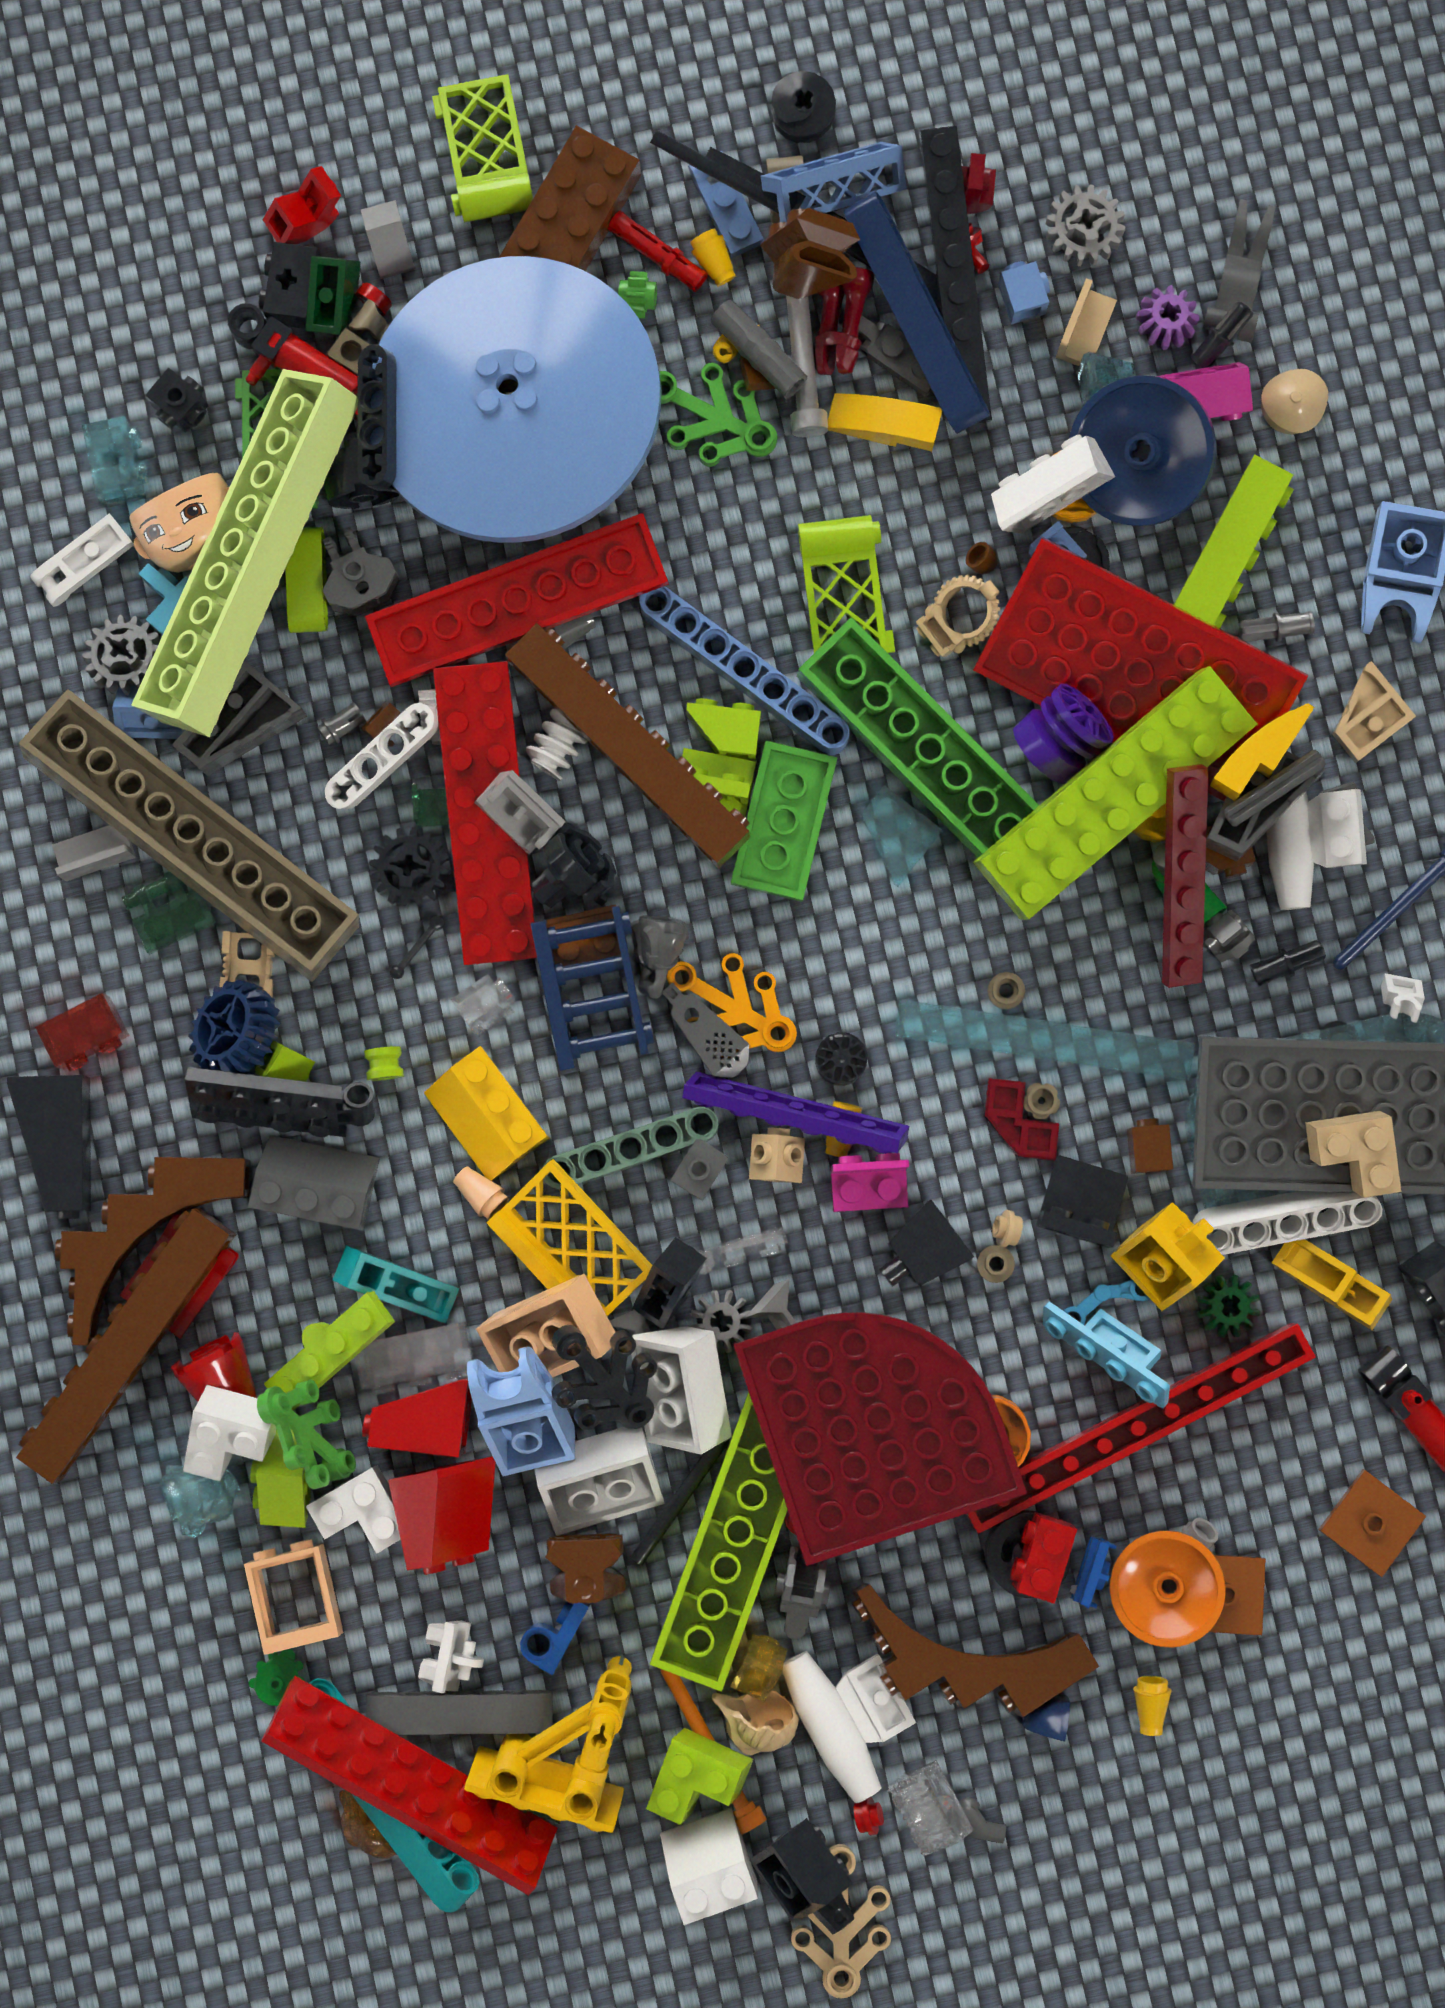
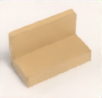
[1056,278,1117,370]

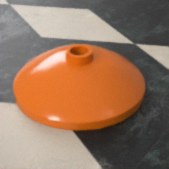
[1110,1531,1226,1647]

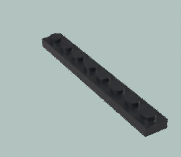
[919,125,992,424]

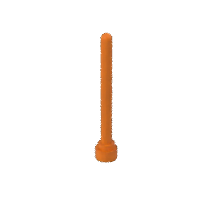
[660,1669,767,1835]

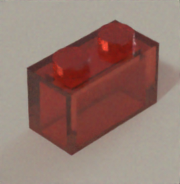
[35,993,130,1072]

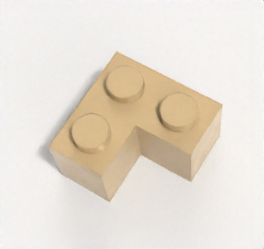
[1305,1111,1402,1198]

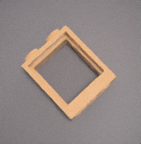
[244,1539,344,1655]

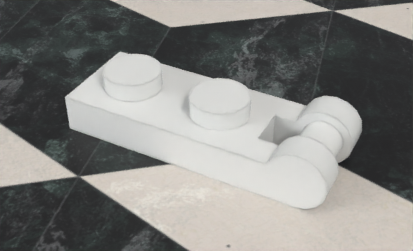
[30,513,134,607]

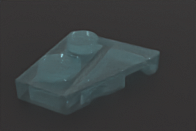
[861,785,942,887]

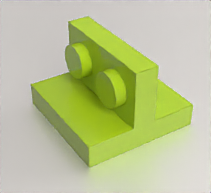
[682,748,756,818]

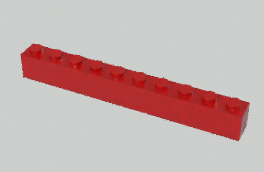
[966,1323,1316,1534]

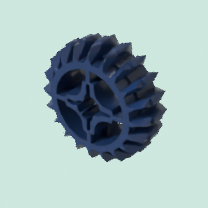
[188,979,281,1074]

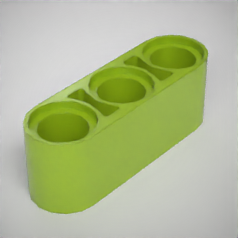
[285,527,328,633]

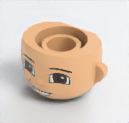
[129,473,229,573]

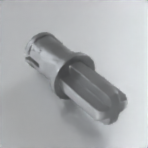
[1239,611,1315,642]

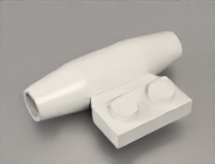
[1266,789,1367,910]
[781,1651,916,1803]

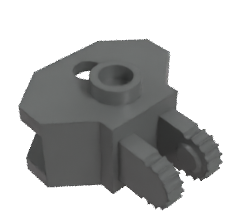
[322,526,400,617]
[774,1546,831,1640]

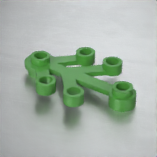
[659,363,777,467]
[257,1380,356,1489]

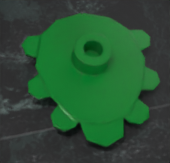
[248,1648,305,1706]

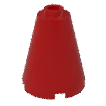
[171,1332,257,1402]

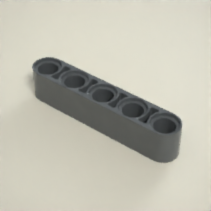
[366,1690,553,1735]

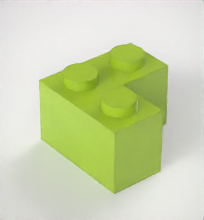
[250,1427,315,1528]
[646,1728,753,1825]

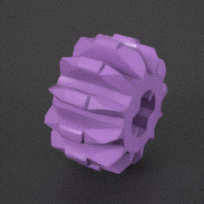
[1136,285,1200,350]

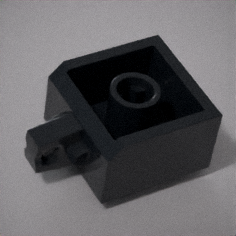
[749,1818,855,1935]

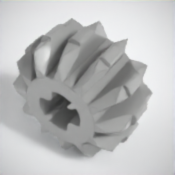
[690,1290,753,1353]

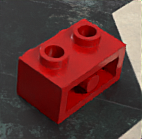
[1010,1512,1078,1604]

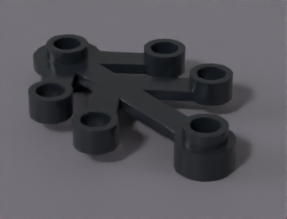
[552,1325,658,1430]

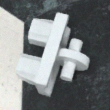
[418,1621,484,1693]

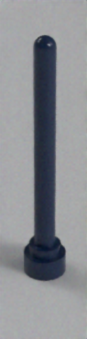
[1333,843,1445,970]

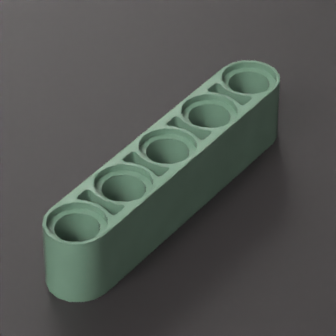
[543,1107,719,1191]

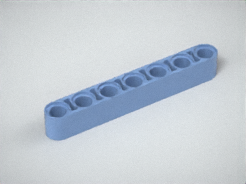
[639,586,849,755]

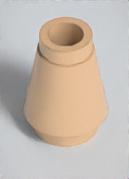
[453,1166,509,1220]

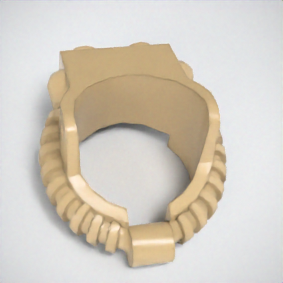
[916,575,1000,657]

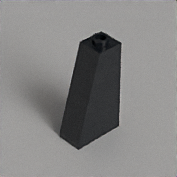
[7,1075,91,1219]

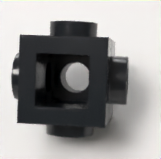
[145,367,209,433]

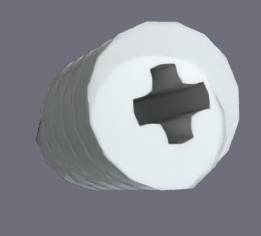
[526,709,587,781]

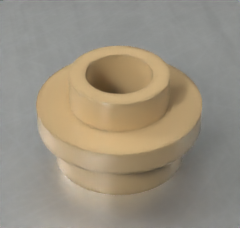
[992,1210,1023,1248]

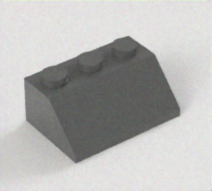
[248,1135,380,1231]

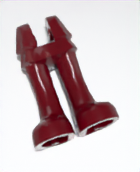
[814,267,875,375]

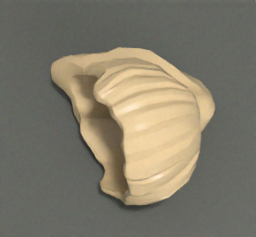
[712,1691,799,1755]

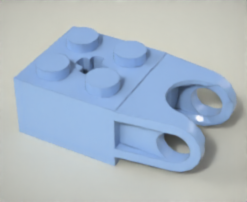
[1361,501,1445,643]
[467,1346,575,1476]

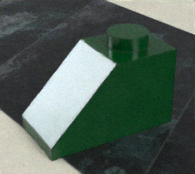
[305,256,361,335]

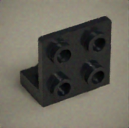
[1036,1155,1128,1248]

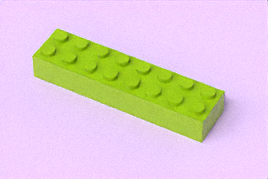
[973,666,1257,920]
[650,1391,788,1692]

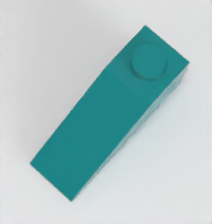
[333,1245,459,1324]

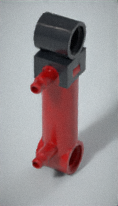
[228,303,358,422]
[1358,1345,1445,1474]

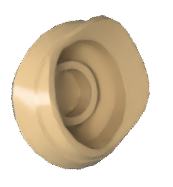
[1261,369,1328,435]

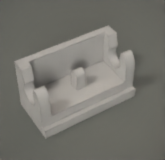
[474,770,566,853]

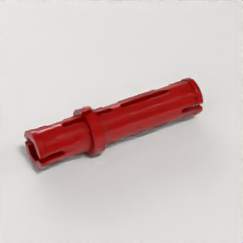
[608,210,708,292]

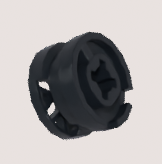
[815,1032,868,1086]

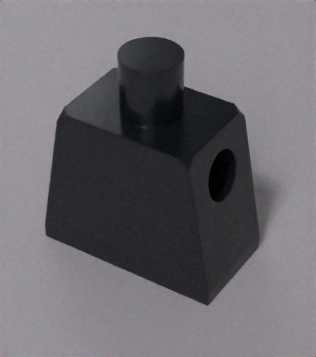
[879,1200,974,1287]

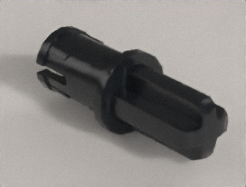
[1191,301,1254,368]
[1250,940,1326,987]

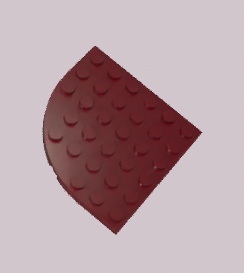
[733,1312,1027,1566]

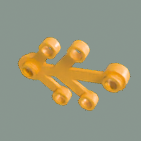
[667,953,797,1059]

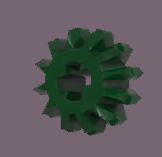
[1195,1275,1260,1338]

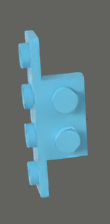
[1043,1302,1170,1408]

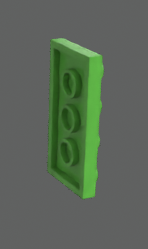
[731,741,837,902]

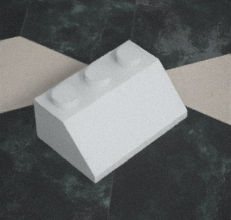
[991,434,1115,534]
[631,1326,732,1454]
[534,1427,665,1536]

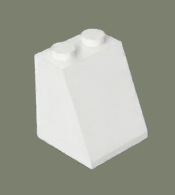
[660,1807,758,1925]

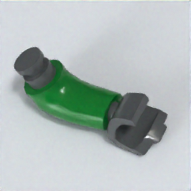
[1151,843,1255,963]

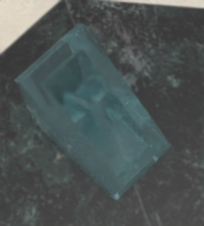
[1077,352,1136,406]

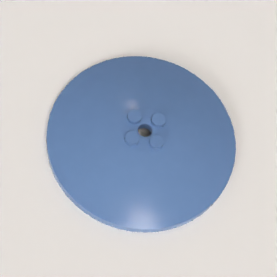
[370,256,662,543]

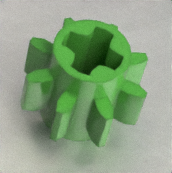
[618,271,657,318]

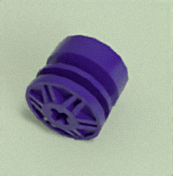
[1013,684,1114,784]

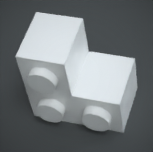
[183,1385,276,1481]
[306,1465,401,1554]

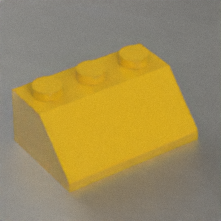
[424,1046,550,1181]

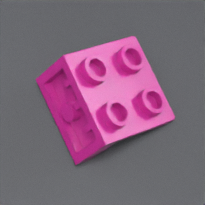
[830,1153,909,1212]

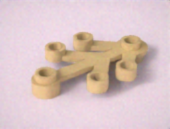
[791,1844,891,1998]

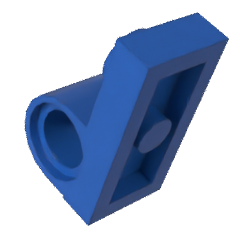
[520,1601,591,1675]

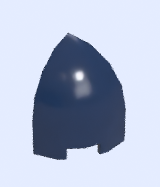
[1022,1695,1070,1742]

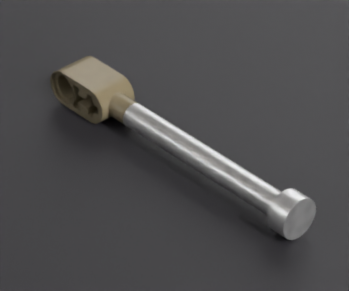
[766,156,828,437]

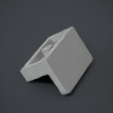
[52,825,136,881]

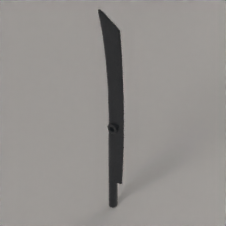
[650,130,941,314]

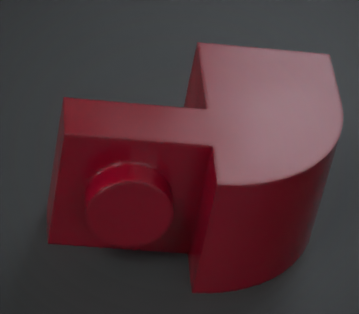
[962,153,996,214]

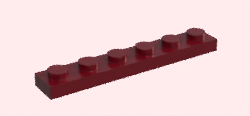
[1162,764,1208,988]

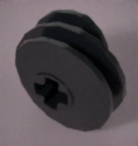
[771,71,836,143]

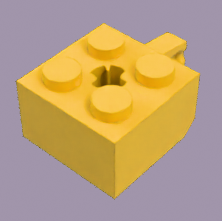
[1110,1202,1225,1311]

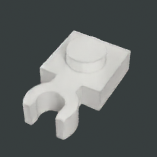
[1381,973,1425,1023]

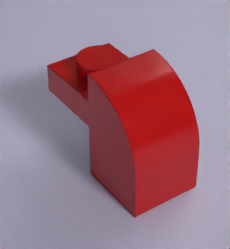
[262,166,341,245]

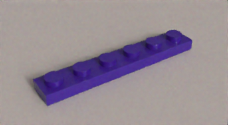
[682,1071,910,1154]

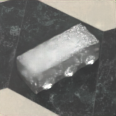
[355,1322,475,1395]

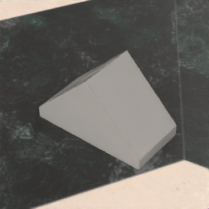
[361,200,415,279]

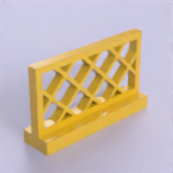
[486,1159,652,1317]

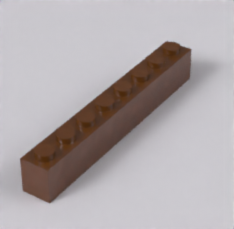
[505,623,751,869]
[16,1208,237,1484]

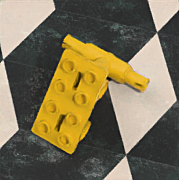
[464,1656,632,1833]

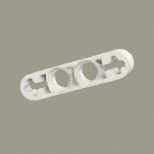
[325,703,439,809]

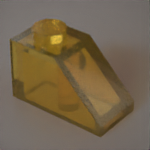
[730,1634,788,1702]

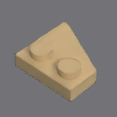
[1333,661,1416,763]

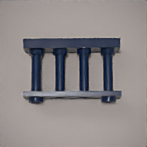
[530,905,654,1071]

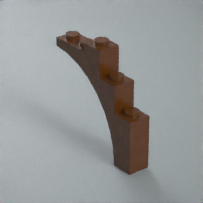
[55,1157,251,1345]
[852,1583,1099,1717]

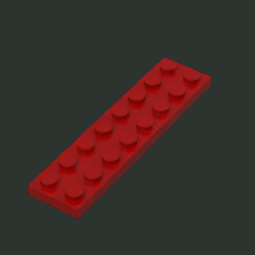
[365,513,669,687]
[433,661,537,965]
[261,1676,557,1896]

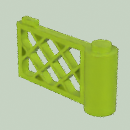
[432,74,533,223]
[798,515,895,653]

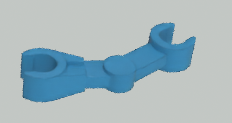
[1063,1279,1150,1325]

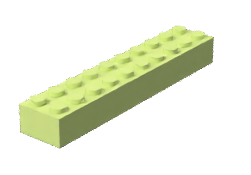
[131,369,358,737]

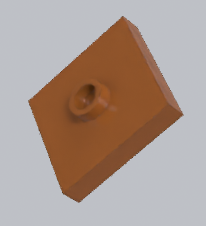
[1318,1469,1426,1577]
[1209,1554,1266,1636]

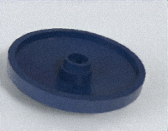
[1069,375,1217,526]

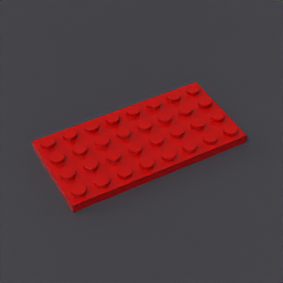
[973,537,1308,801]

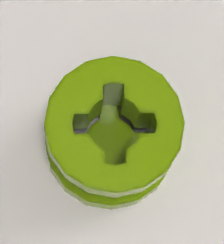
[364,1046,404,1081]

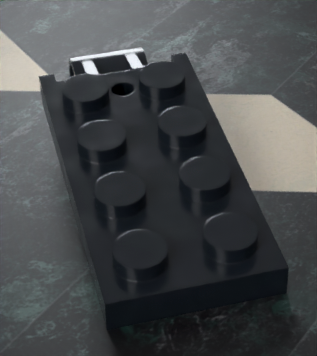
[185,1067,375,1137]

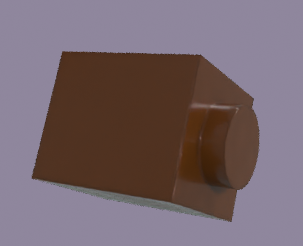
[1127,1118,1173,1174]

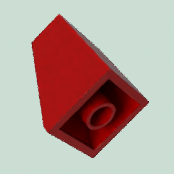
[362,1378,472,1457]
[388,1456,496,1575]

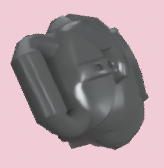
[631,915,689,999]

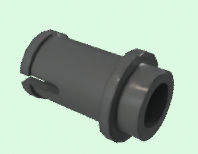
[317,702,366,745]

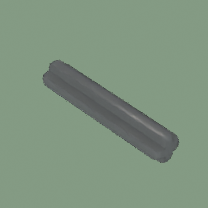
[1223,750,1326,826]

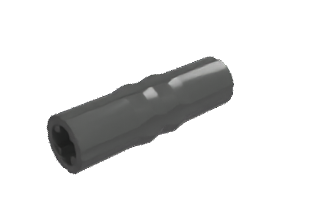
[711,299,808,399]

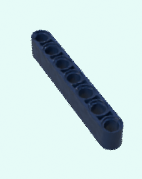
[844,191,990,434]

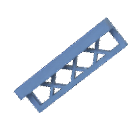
[761,142,906,222]

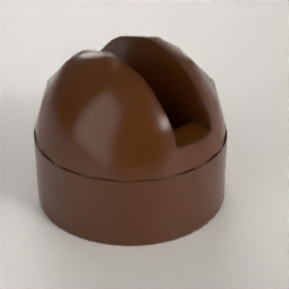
[966,542,998,575]

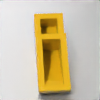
[827,393,942,452]
[1210,703,1314,801]
[1272,1239,1393,1330]

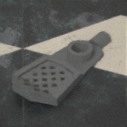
[662,983,749,1078]

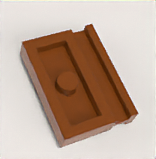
[547,904,621,966]

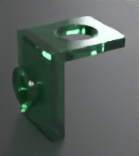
[412,783,449,827]

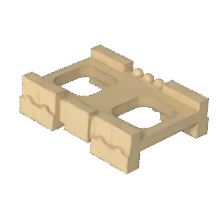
[220,931,275,998]

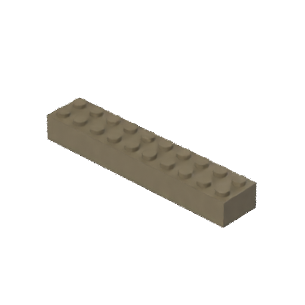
[18,689,359,982]

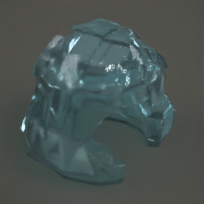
[160,1466,239,1538]

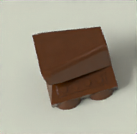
[760,207,860,299]
[545,1533,626,1603]

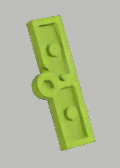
[264,1291,395,1411]

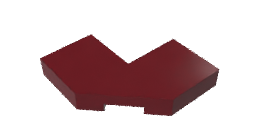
[984,1078,1059,1161]

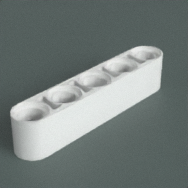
[1193,1191,1383,1255]

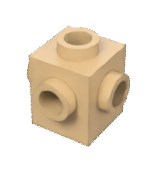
[749,1128,805,1183]

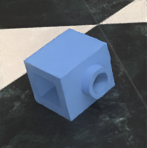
[998,261,1050,324]

